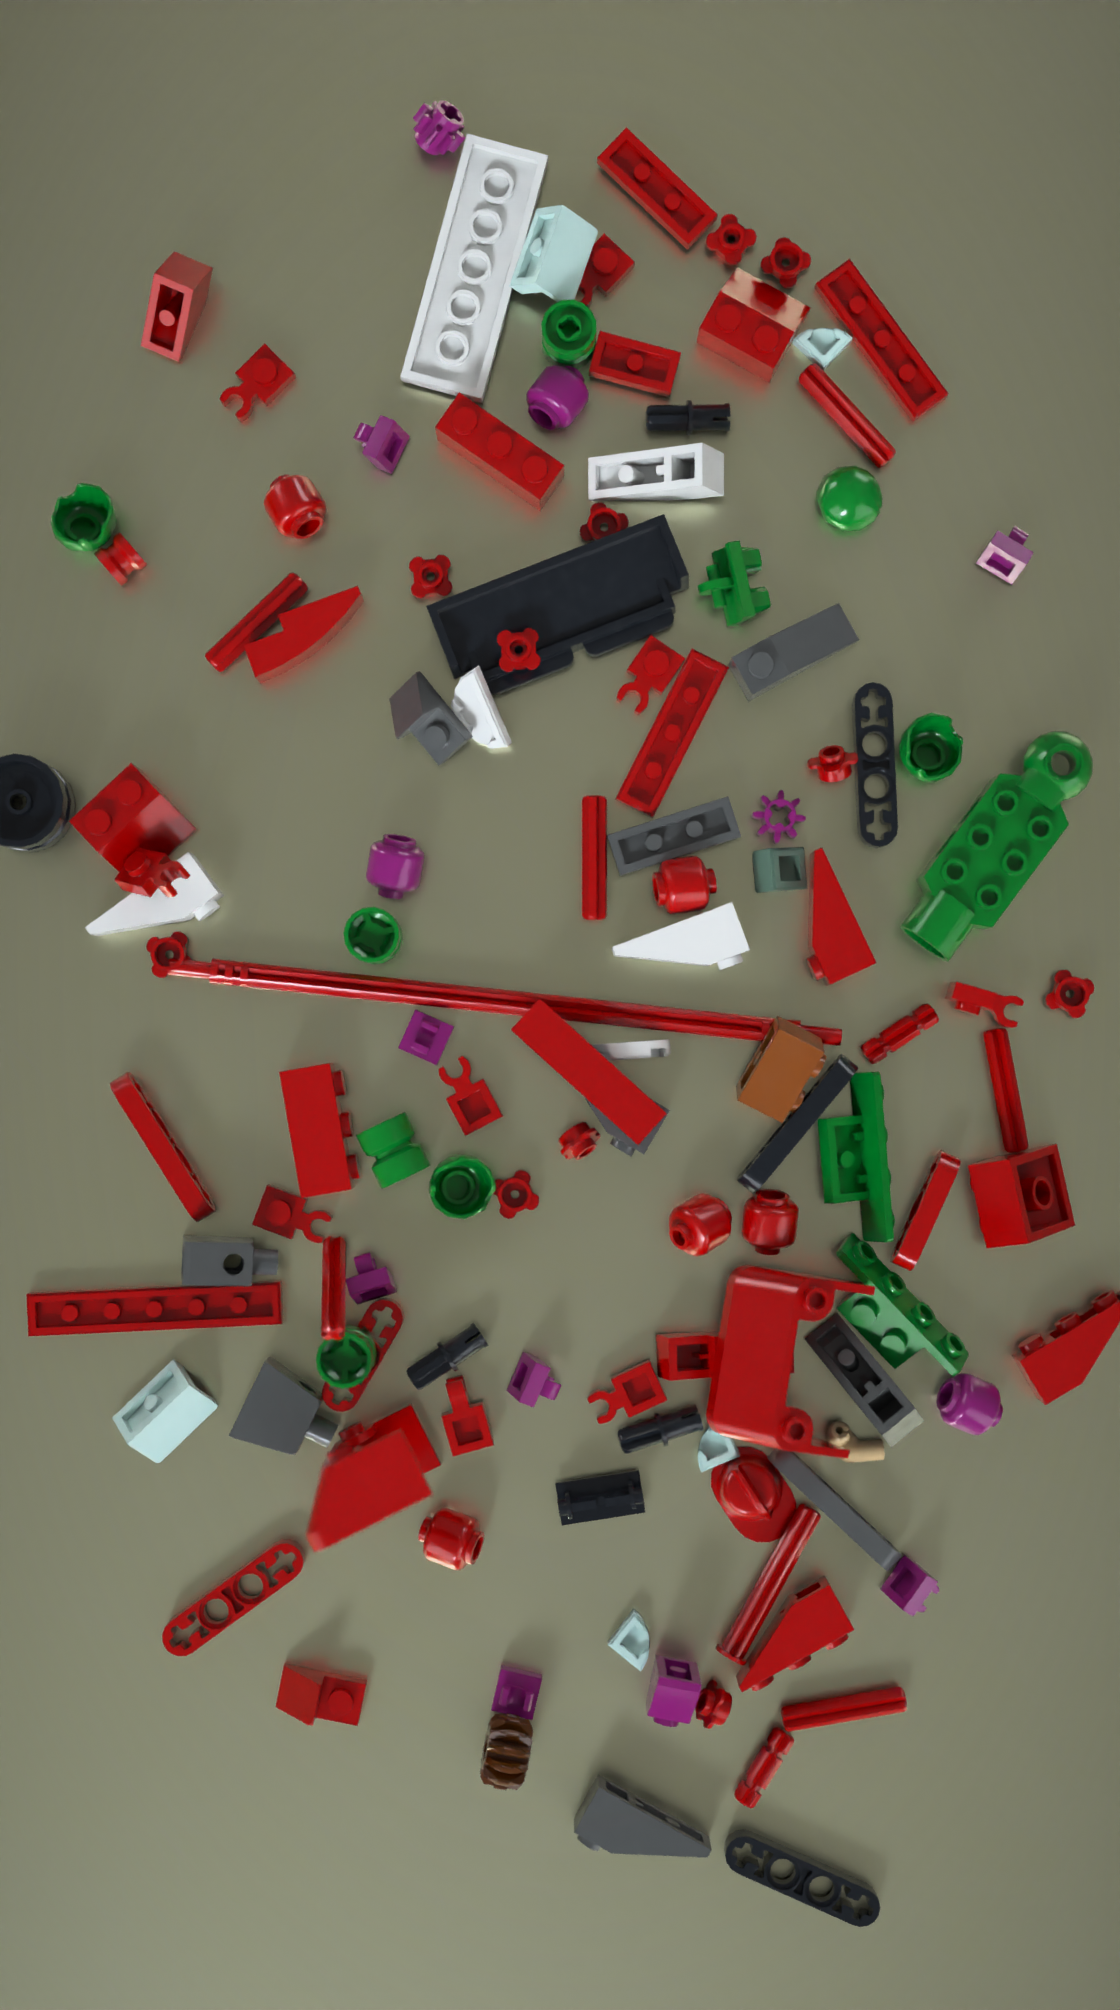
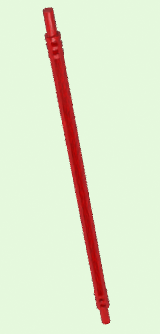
[168,958,842,1046]

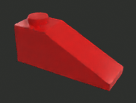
[806,847,876,986]

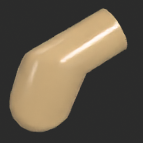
[825,1421,884,1463]

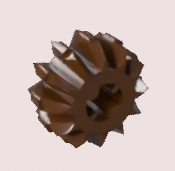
[480,1713,533,1790]

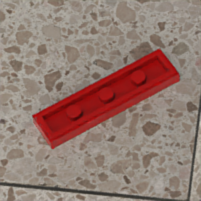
[814,259,949,422]
[615,648,729,819]
[511,998,667,1145]

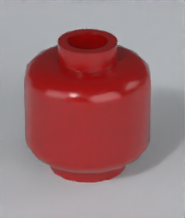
[264,474,327,539]
[652,856,717,914]
[742,1189,799,1255]
[669,1193,732,1257]
[418,1508,485,1570]

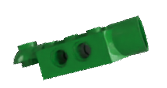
[900,731,1093,962]

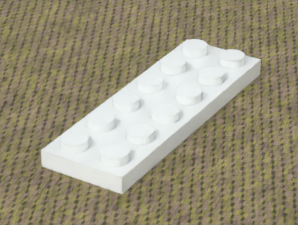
[400,134,548,403]

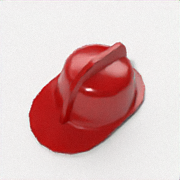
[711,1447,796,1542]

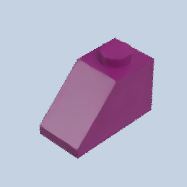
[646,1654,702,1727]

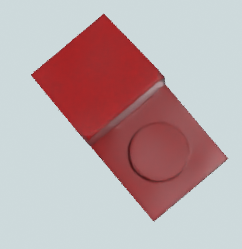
[276,1664,367,1726]

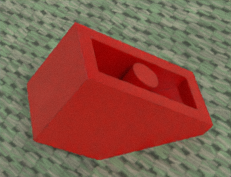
[141,251,213,362]

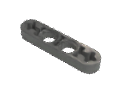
[767,1448,902,1571]

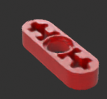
[890,1150,961,1271]
[322,1298,404,1412]

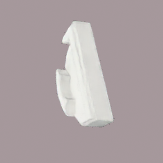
[451,665,512,749]
[592,1039,671,1060]

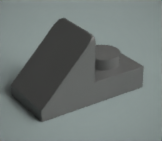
[389,671,473,765]

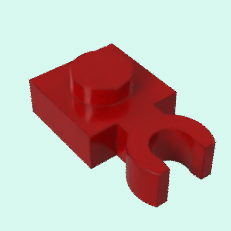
[578,234,635,308]
[220,343,296,422]
[616,635,686,715]
[114,847,190,897]
[439,1056,503,1136]
[252,1184,333,1243]
[587,1360,667,1424]

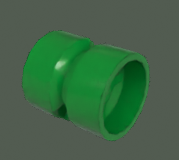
[541,300,597,369]
[343,907,403,965]
[356,1112,431,1189]
[316,1325,377,1389]

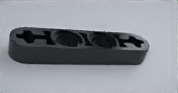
[852,682,898,848]
[737,1054,858,1194]
[724,1829,880,1927]

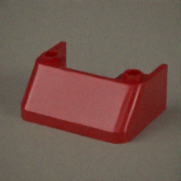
[706,1265,875,1459]
[305,1403,441,1552]

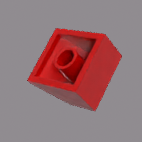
[696,267,811,383]
[69,763,197,872]
[968,1143,1075,1248]

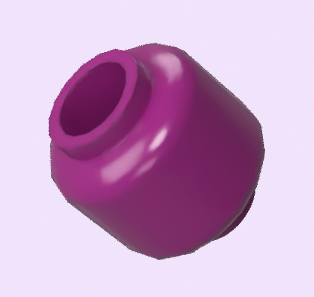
[526,365,589,430]
[366,834,424,899]
[936,1373,1003,1435]

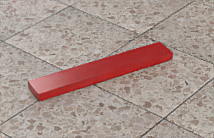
[26,1280,284,1336]

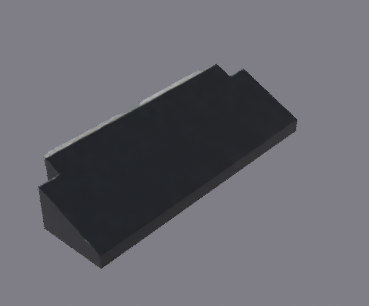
[426,514,689,695]

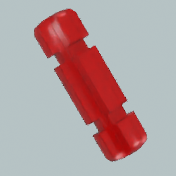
[861,1003,939,1064]
[734,1727,794,1808]

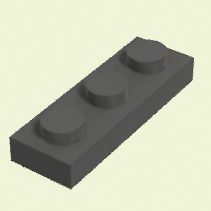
[607,796,741,876]

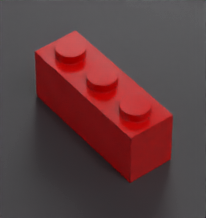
[435,392,564,511]
[279,1063,361,1198]

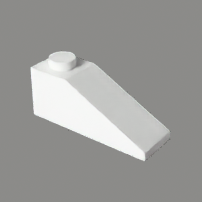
[588,443,724,501]
[85,852,224,936]
[611,902,750,970]

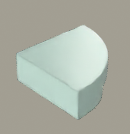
[792,328,853,371]
[698,1426,740,1472]
[607,1609,650,1671]

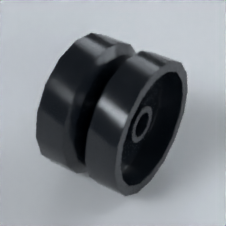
[0,754,75,853]

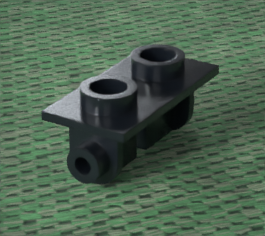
[555,1470,645,1525]

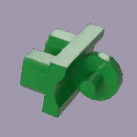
[697,540,771,627]

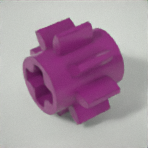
[413,100,465,155]
[751,790,806,844]

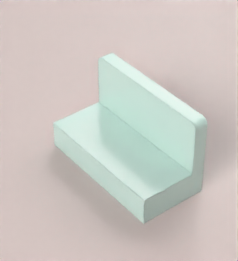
[509,205,598,302]
[112,1359,218,1463]

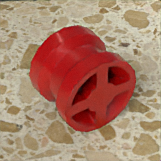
[94,532,147,586]

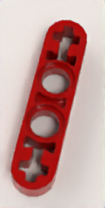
[110,1072,216,1222]
[162,1539,305,1656]

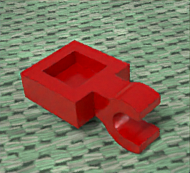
[945,981,1024,1028]
[441,1375,494,1457]

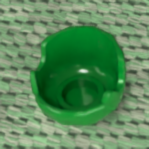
[816,466,882,531]
[50,483,116,551]
[899,713,963,782]
[428,1154,496,1219]

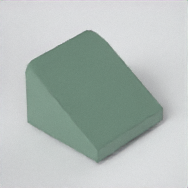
[752,847,807,893]

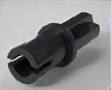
[646,400,731,435]
[406,1323,489,1390]
[617,1404,704,1454]

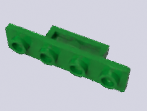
[818,1072,895,1242]
[836,1233,969,1376]

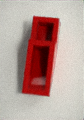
[244,586,364,683]
[656,1331,794,1381]

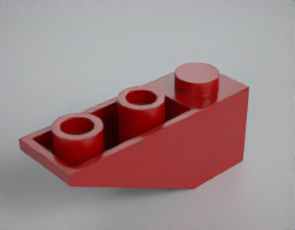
[1012,1290,1120,1405]
[736,1576,854,1692]

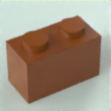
[736,1016,826,1123]

